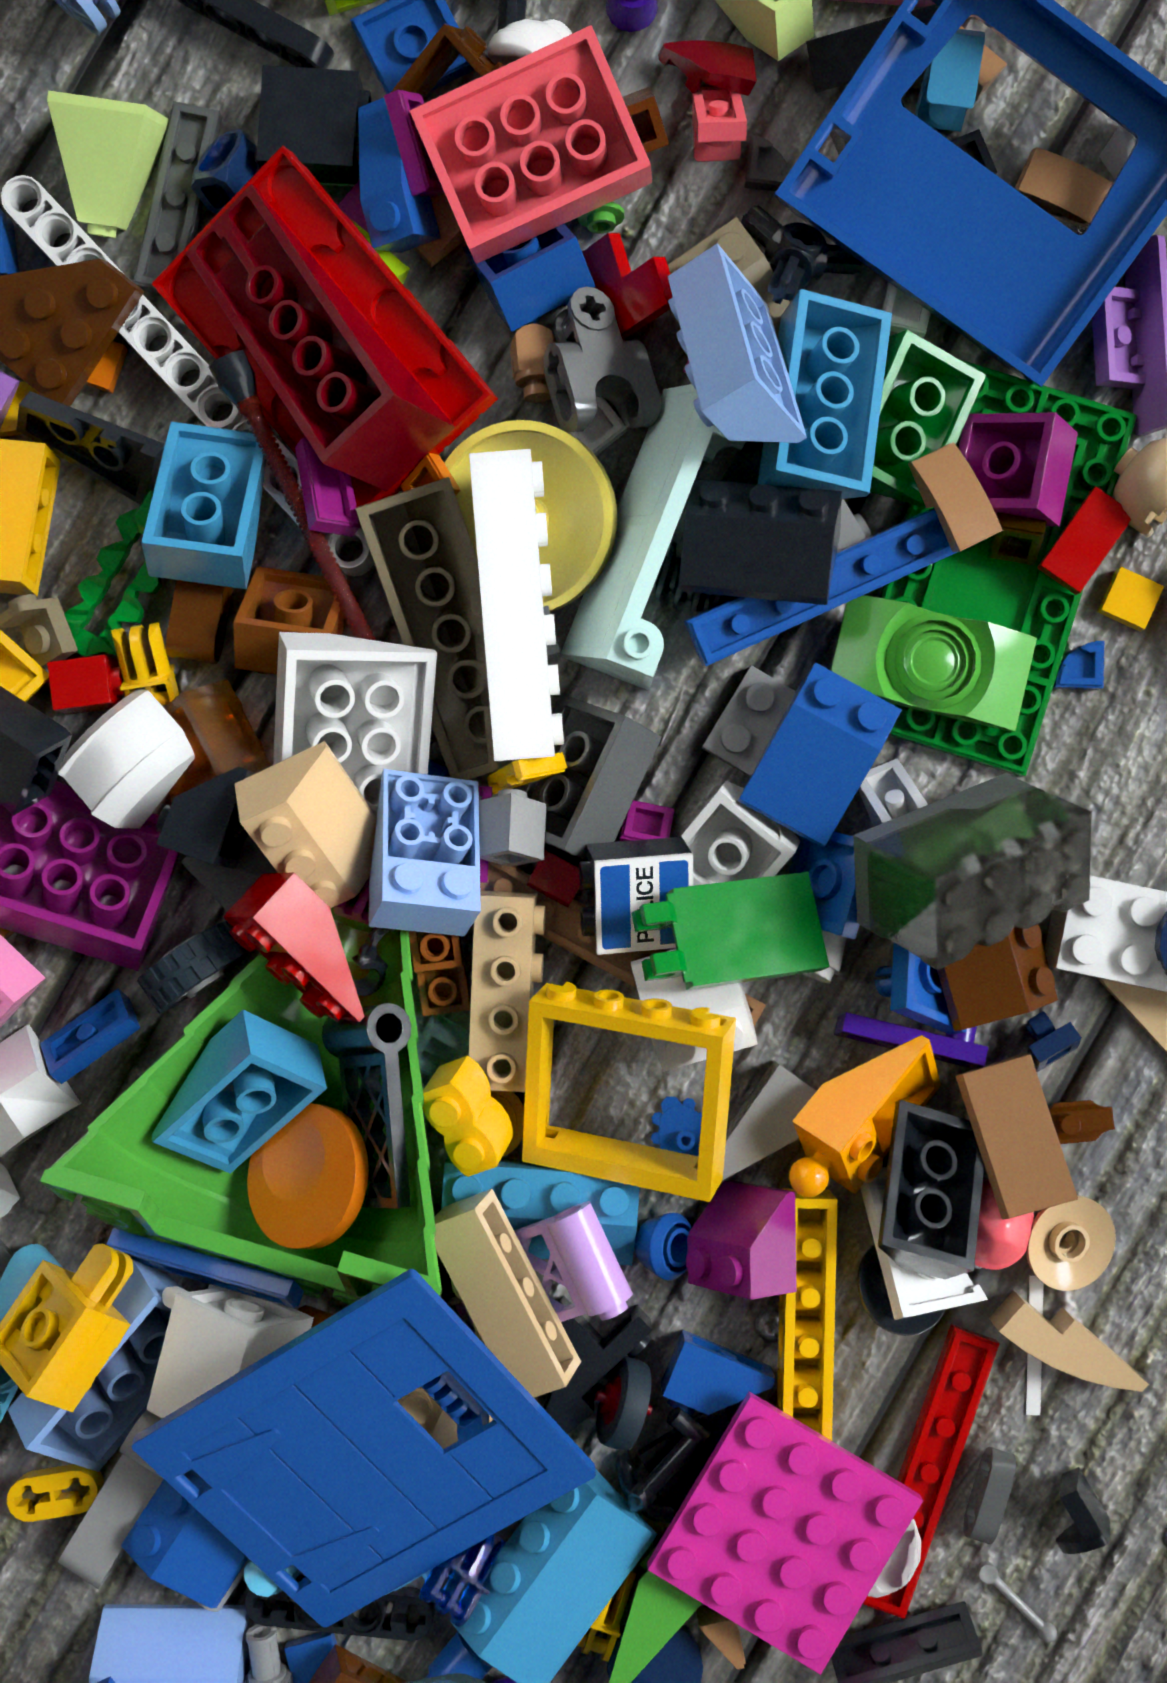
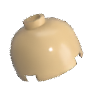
[1114,438,1167,537]

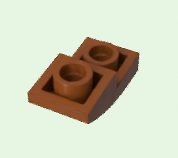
[409,931,471,1016]

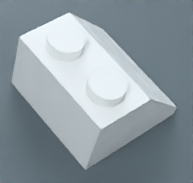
[631,948,758,1072]

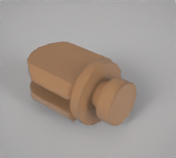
[510,324,556,403]

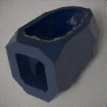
[191,129,258,214]

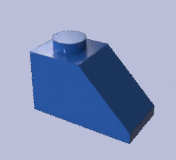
[661,1329,776,1415]

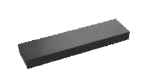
[133,101,223,294]

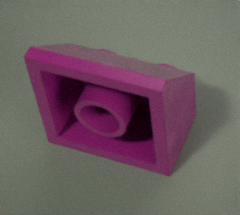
[959,412,1078,527]
[686,1180,797,1300]

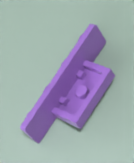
[1092,234,1167,436]

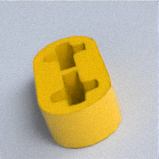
[7,1464,104,1522]

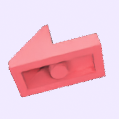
[692,86,747,161]

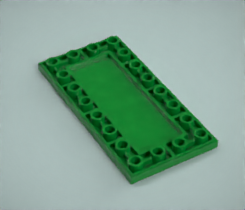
[880,359,1137,777]

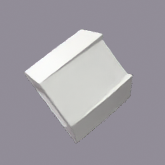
[58,689,195,828]
[680,781,800,886]

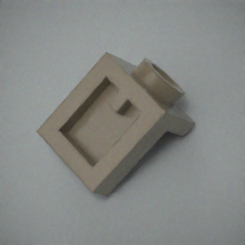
[0,594,78,669]

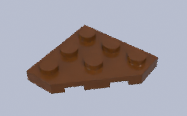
[0,259,145,406]

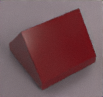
[526,847,580,908]

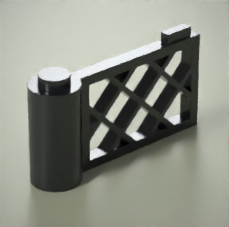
[322,1003,411,1209]

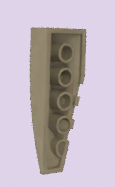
[356,477,498,780]

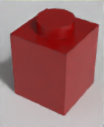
[47,655,125,715]

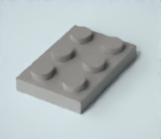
[702,665,795,777]

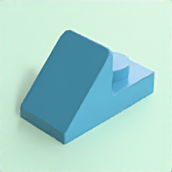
[915,29,985,132]

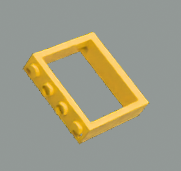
[522,982,736,1202]

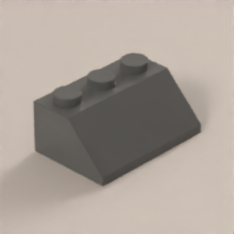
[520,695,662,861]

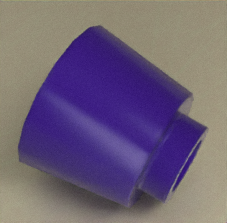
[606,0,658,32]

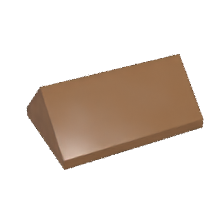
[956,1052,1078,1220]

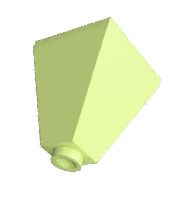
[47,90,169,238]

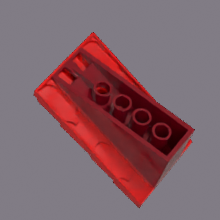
[151,145,498,526]

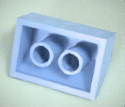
[89,1604,249,1683]

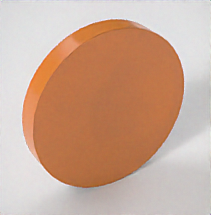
[247,1103,369,1249]

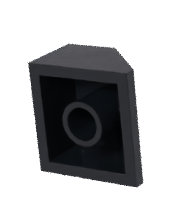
[156,766,256,869]

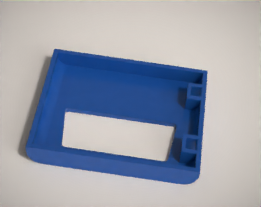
[774,0,1167,387]

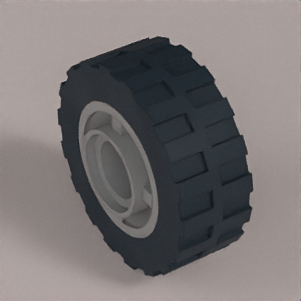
[136,920,250,1014]

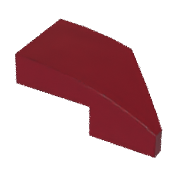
[658,40,757,96]

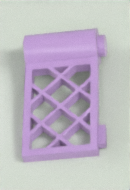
[455,1201,633,1335]

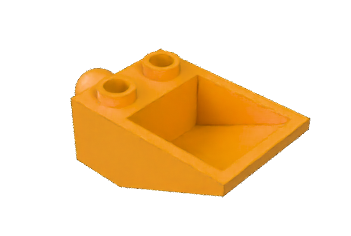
[789,1035,941,1197]

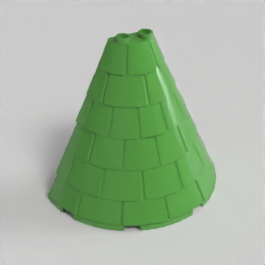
[40,900,442,1305]

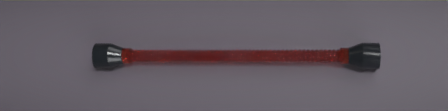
[209,350,437,745]

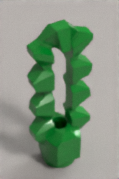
[64,490,163,657]

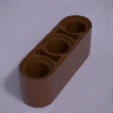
[166,580,233,664]

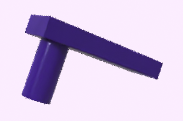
[834,1012,988,1069]

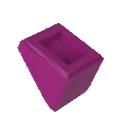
[619,800,674,842]

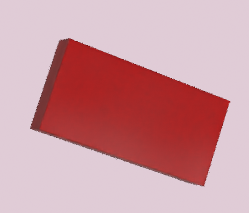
[1037,487,1132,595]

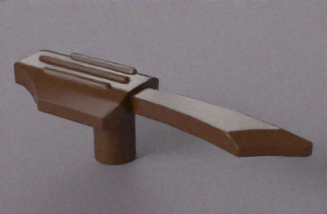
[1049,1100,1115,1144]

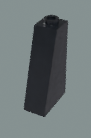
[0,686,72,816]

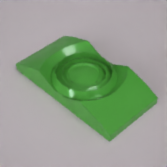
[830,595,1037,732]

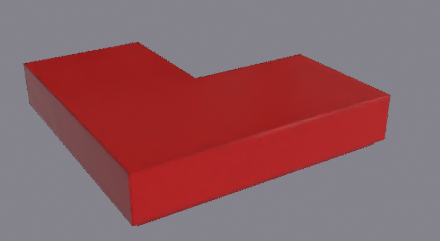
[582,233,673,340]

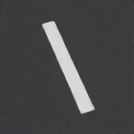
[1026,1276,1044,1415]

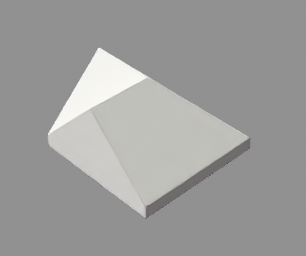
[0,1025,81,1157]

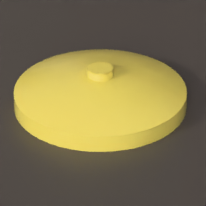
[444,420,617,612]

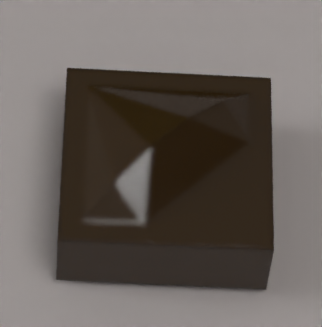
[987,513,1047,566]

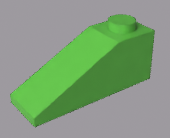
[609,1543,702,1683]

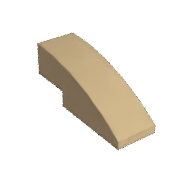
[989,1290,1149,1392]

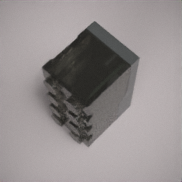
[853,774,1092,970]

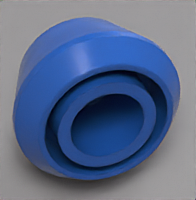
[634,1213,692,1280]

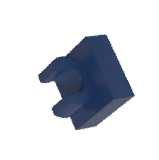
[1025,1011,1082,1072]

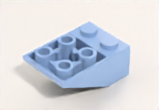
[369,769,481,936]

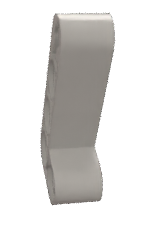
[58,1410,163,1589]

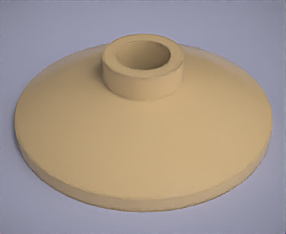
[1026,1195,1116,1291]

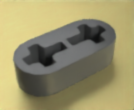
[963,1447,1016,1545]

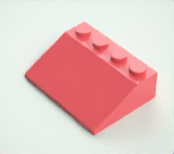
[409,25,652,264]

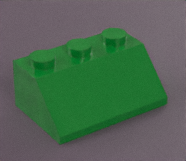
[870,330,986,508]

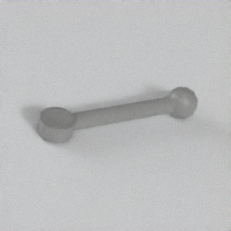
[977,1561,1057,1642]

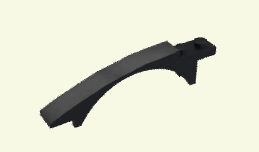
[543,1296,652,1434]

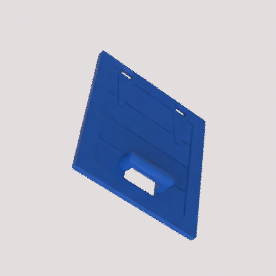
[131,1269,596,1628]

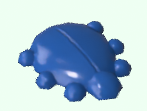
[651,1096,702,1157]

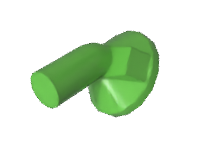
[578,201,625,234]

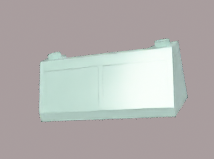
[561,384,745,690]

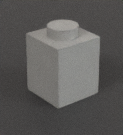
[479,789,546,867]

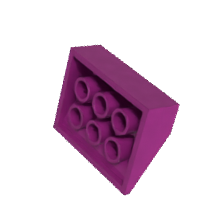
[0,781,180,971]

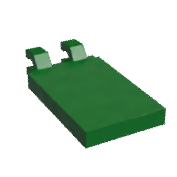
[631,872,830,990]

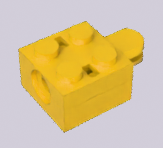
[0,1243,133,1412]

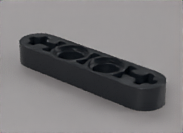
[177,0,335,69]
[245,1576,435,1641]

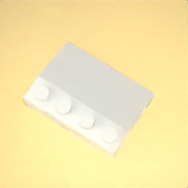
[273,632,437,817]

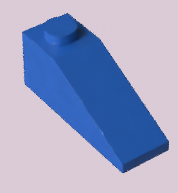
[358,97,441,253]

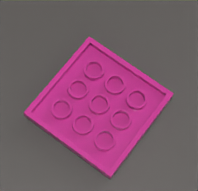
[647,1391,923,1675]

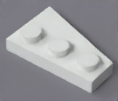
[860,1167,988,1320]

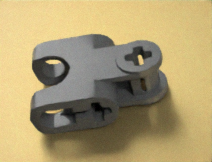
[543,286,662,432]

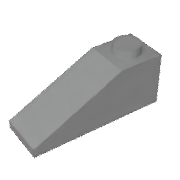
[722,1060,817,1181]

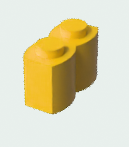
[422,1055,514,1177]

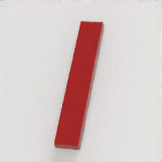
[863,1324,1000,1619]

